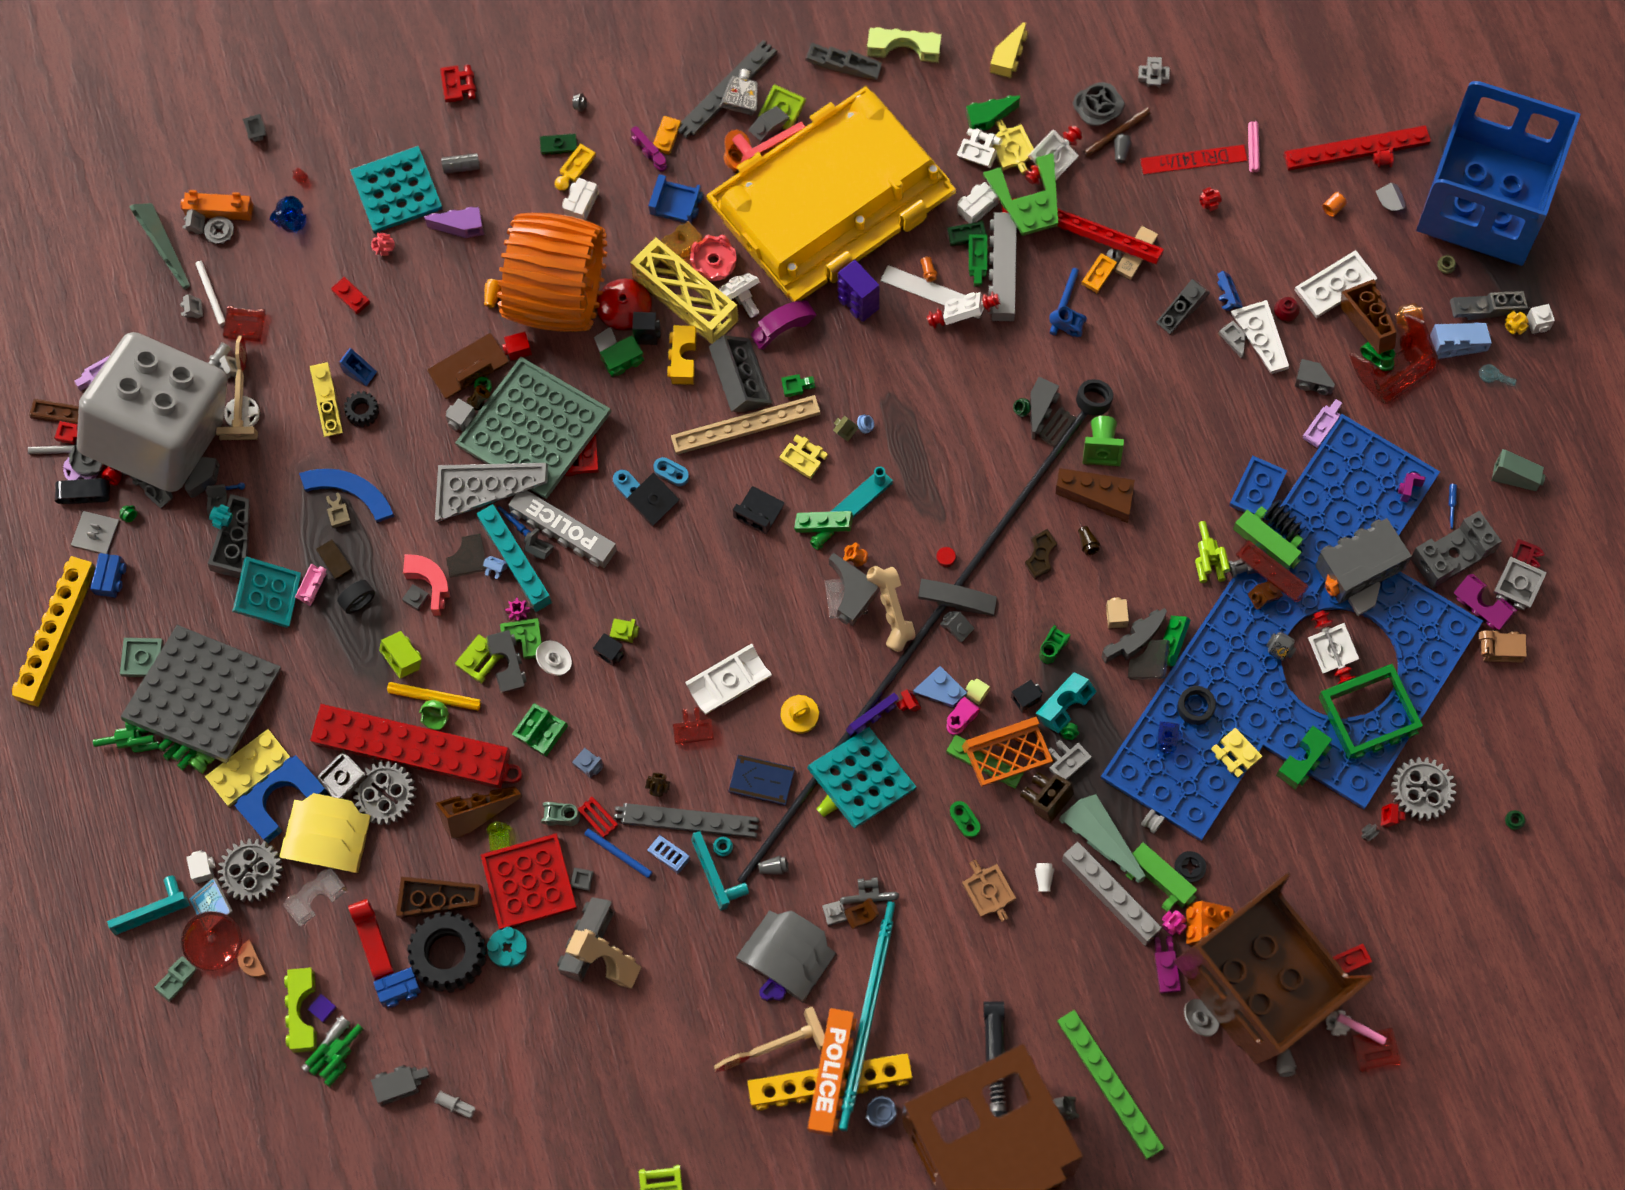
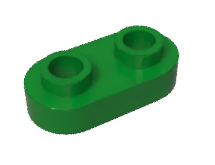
[950,801,980,838]

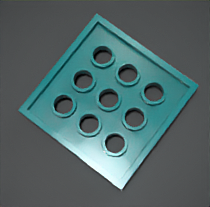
[350,146,443,234]
[807,727,916,829]

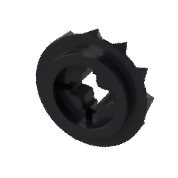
[1174,851,1206,883]

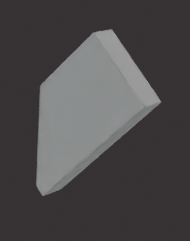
[1218,321,1245,358]
[1348,582,1380,616]

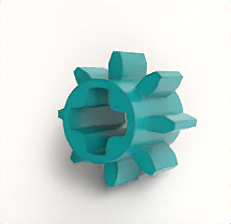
[209,504,233,529]

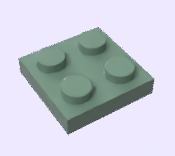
[120,638,164,677]

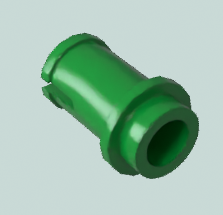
[810,532,834,550]

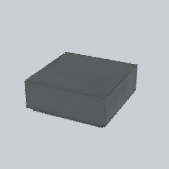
[570,868,594,892]

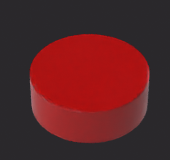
[936,547,956,567]

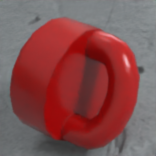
[102,466,122,486]

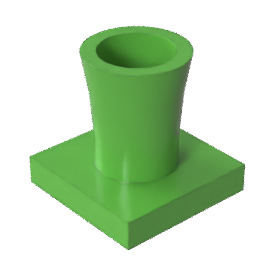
[1082,416,1124,466]

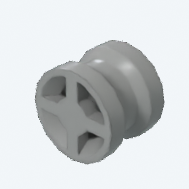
[1141,809,1165,834]

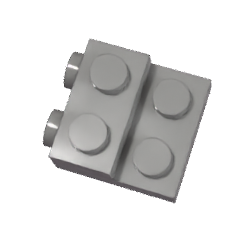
[1493,557,1547,610]

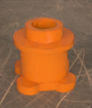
[843,542,868,567]

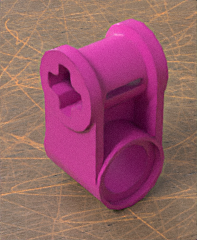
[946,697,980,735]

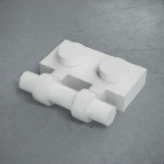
[957,128,1002,168]

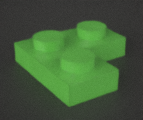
[500,618,542,659]

